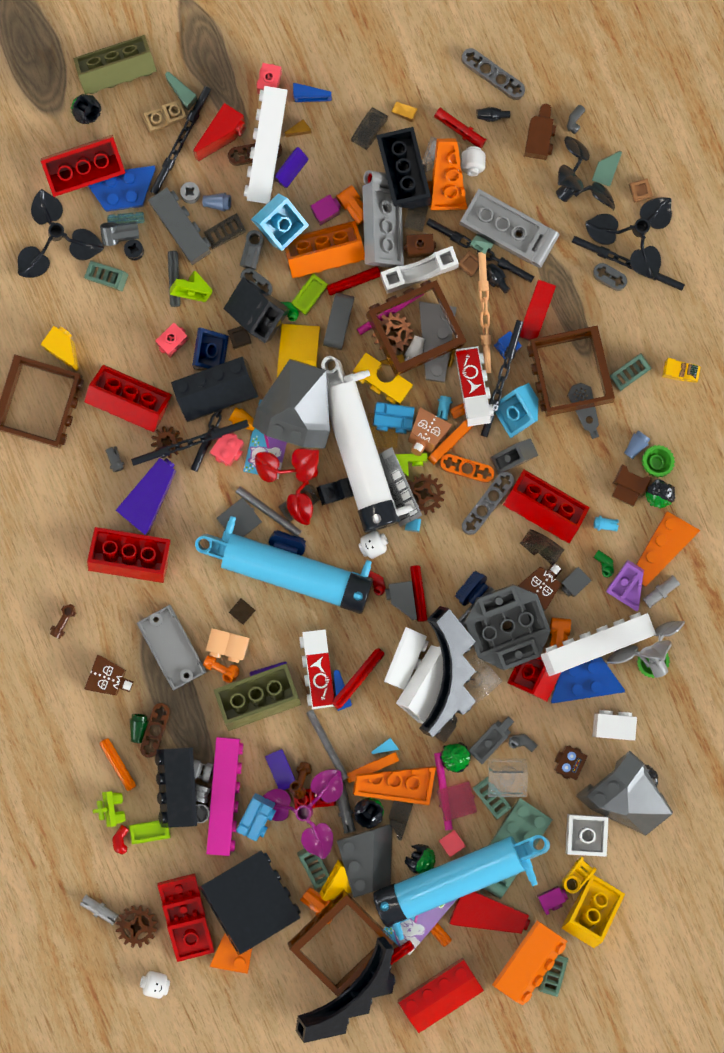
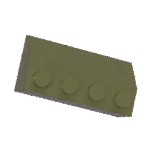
[73,35,157,95]
[214,664,301,731]

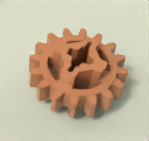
[372,312,414,354]

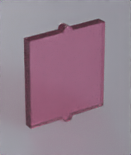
[437,781,477,821]

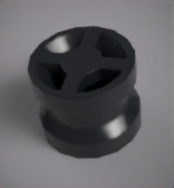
[124,239,144,261]

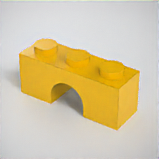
[353,353,413,405]

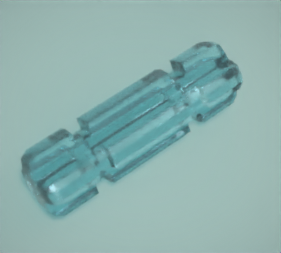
[107,212,145,224]

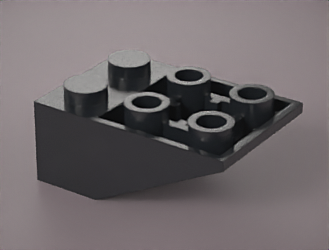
[223,277,290,343]

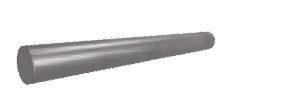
[236,486,302,537]
[306,710,349,781]

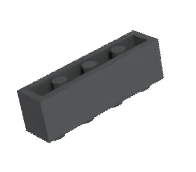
[148,188,211,265]

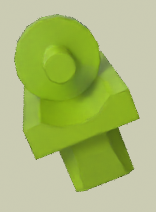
[92,791,126,827]

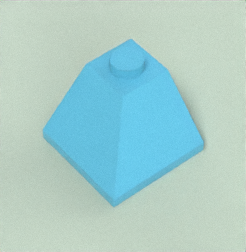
[495,383,539,438]

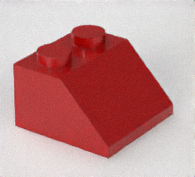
[507,656,561,702]

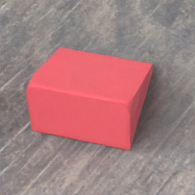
[439,830,466,857]

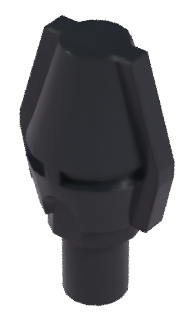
[476,107,510,122]
[486,263,510,294]

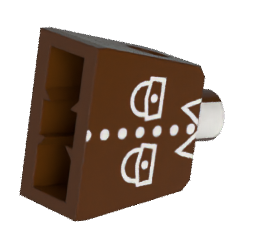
[518,563,562,611]
[84,655,134,696]

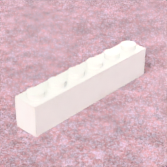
[244,86,288,204]
[541,612,656,676]

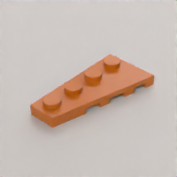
[429,138,467,210]
[636,511,700,587]
[353,766,436,805]
[210,933,253,974]

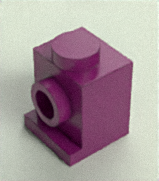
[537,886,568,915]

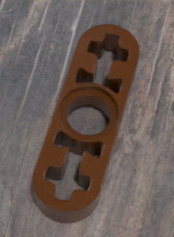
[228,142,282,166]
[140,703,170,758]

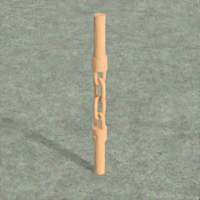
[478,252,491,374]

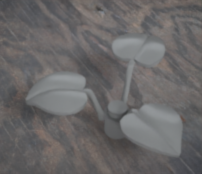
[606,621,685,678]

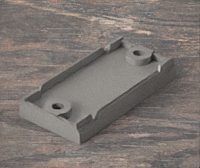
[137,605,207,691]

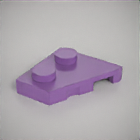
[606,560,644,611]

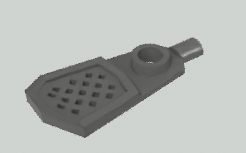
[567,383,599,439]

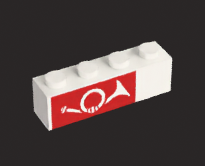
[455,346,494,426]
[299,629,334,709]

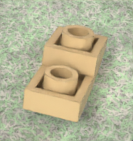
[143,100,186,133]

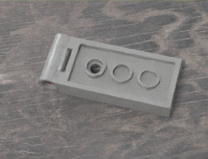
[362,170,404,268]
[459,189,560,268]

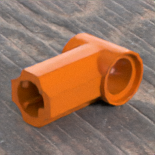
[336,185,364,225]
[550,617,571,648]
[300,887,333,924]

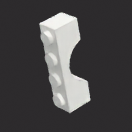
[380,246,459,294]

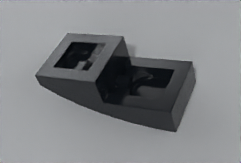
[316,478,354,506]

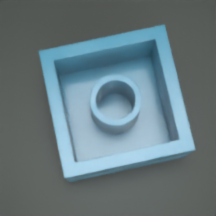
[251,193,309,251]

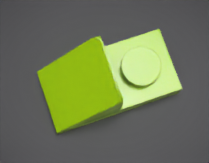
[170,271,212,302]
[395,453,427,478]

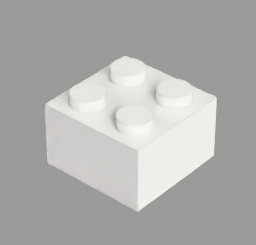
[592,710,637,740]
[565,814,608,857]

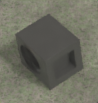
[561,567,592,597]

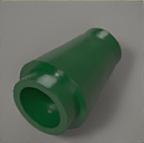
[129,714,149,743]

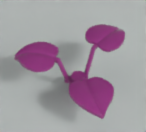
[263,769,343,859]

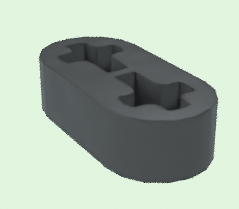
[593,263,627,291]
[240,268,273,295]

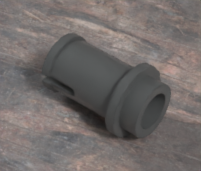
[105,446,124,472]

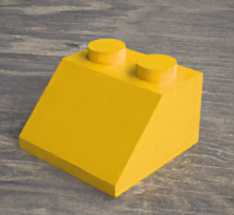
[40,326,79,371]

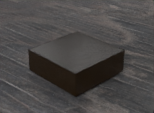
[228,326,252,349]
[229,598,256,625]

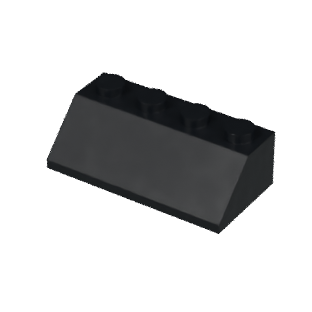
[376,127,431,209]
[171,356,259,422]
[155,748,197,828]

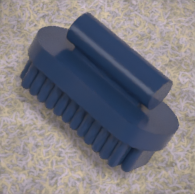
[268,530,306,556]
[455,571,489,606]

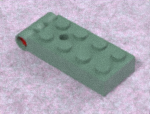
[484,798,553,899]

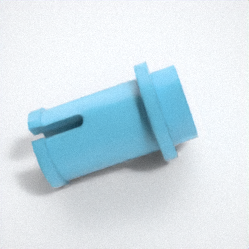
[437,396,453,420]
[594,516,619,532]

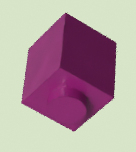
[310,195,341,226]

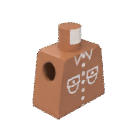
[408,407,452,456]

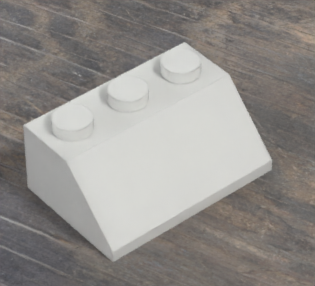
[384,627,429,690]

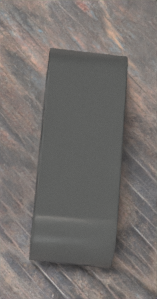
[323,292,354,350]

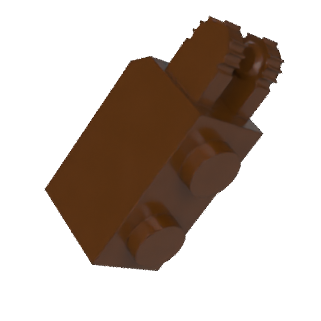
[524,104,556,160]

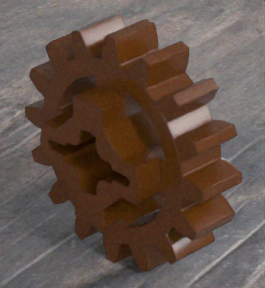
[408,473,445,515]
[116,905,158,948]

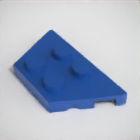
[88,165,156,212]
[551,657,625,704]

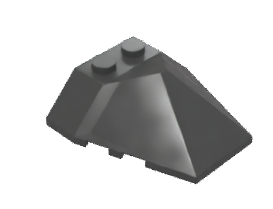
[252,359,331,448]
[576,751,673,836]

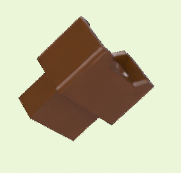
[611,464,652,507]

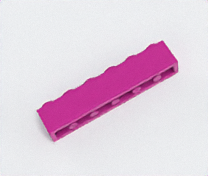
[206,737,244,856]

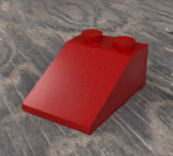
[193,103,246,161]

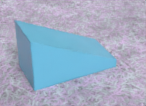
[405,519,421,533]
[371,738,399,754]

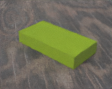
[291,274,328,315]
[129,820,171,845]

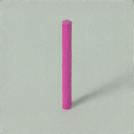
[357,294,424,335]
[434,752,453,830]

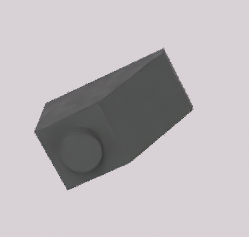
[491,438,538,474]
[385,581,417,621]

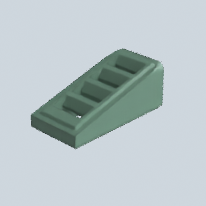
[165,72,197,111]
[84,260,128,292]
[610,353,652,391]
[472,777,512,819]
[297,848,329,890]
[538,955,568,997]

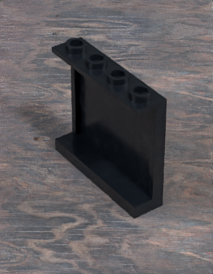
[199,850,301,955]

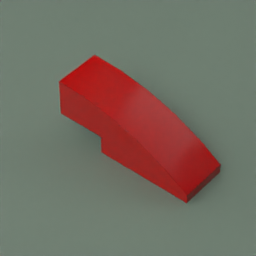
[519,279,556,341]

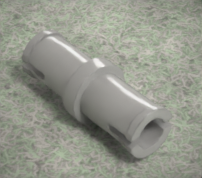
[643,575,680,608]
[80,894,119,926]

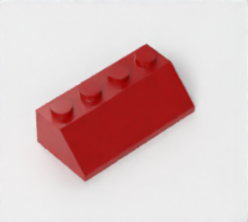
[41,135,125,197]
[84,365,172,432]
[503,469,590,544]
[87,527,171,583]
[398,958,484,1033]

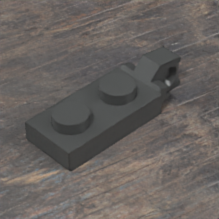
[468,716,514,764]

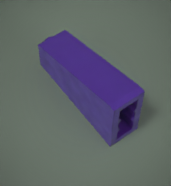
[116,458,176,535]

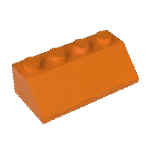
[284,221,365,278]
[492,920,568,1005]

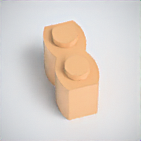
[206,628,250,663]

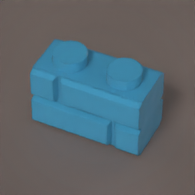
[372,402,415,434]
[236,793,276,841]

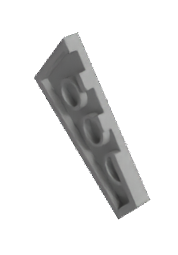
[419,301,457,383]

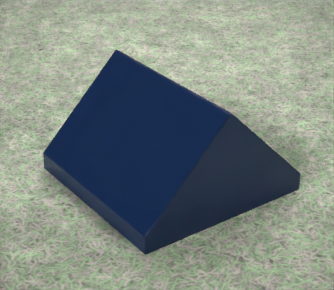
[192,327,229,370]

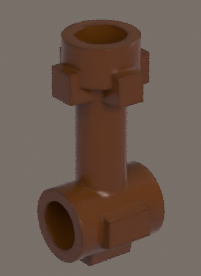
[50,604,77,639]
[289,762,312,799]

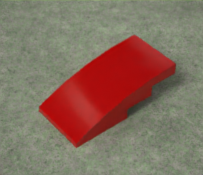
[157,873,215,962]

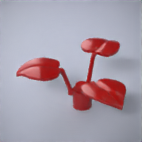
[255,448,319,525]

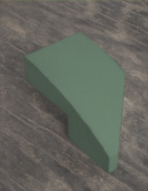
[592,151,622,187]
[470,234,494,254]

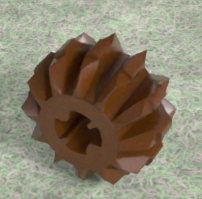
[151,426,183,459]

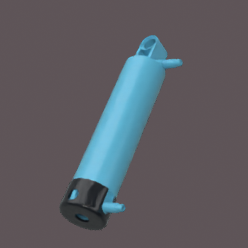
[195,516,373,614]
[373,835,550,941]

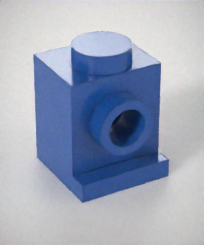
[494,331,522,360]

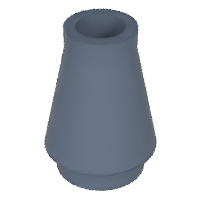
[202,193,231,212]
[624,430,650,459]

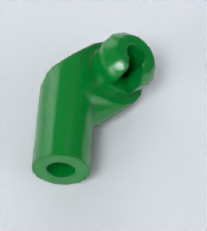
[281,302,299,321]
[593,550,614,578]

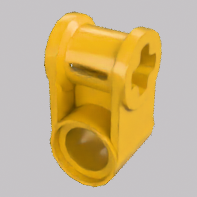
[561,856,597,893]

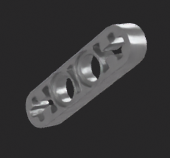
[462,48,525,100]
[462,472,514,535]

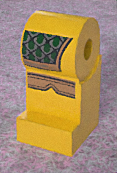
[662,358,701,383]

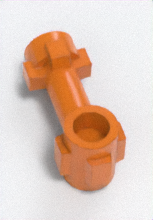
[203,655,239,683]

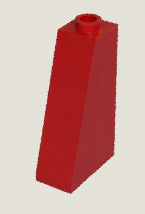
[449,891,531,934]

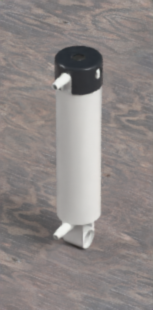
[321,356,413,533]

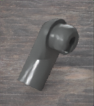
[567,105,585,134]
[508,734,538,752]

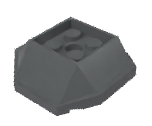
[464,584,551,670]

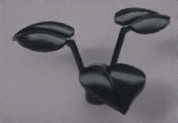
[556,136,615,211]
[17,189,104,278]
[585,197,672,279]

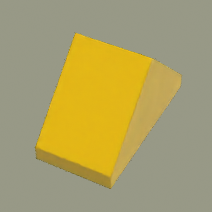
[319,860,352,901]

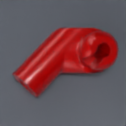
[368,570,386,596]
[112,824,129,855]

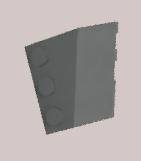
[337,823,392,898]

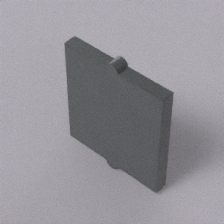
[217,497,262,537]

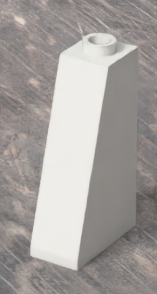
[396,645,443,724]

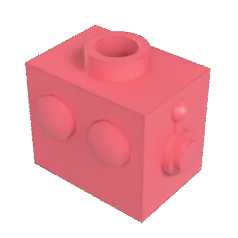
[257,63,282,94]
[155,323,189,358]
[210,433,244,466]

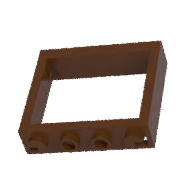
[366,280,467,376]
[527,325,615,417]
[0,354,84,449]
[288,890,394,997]

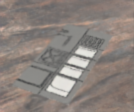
[379,447,422,527]

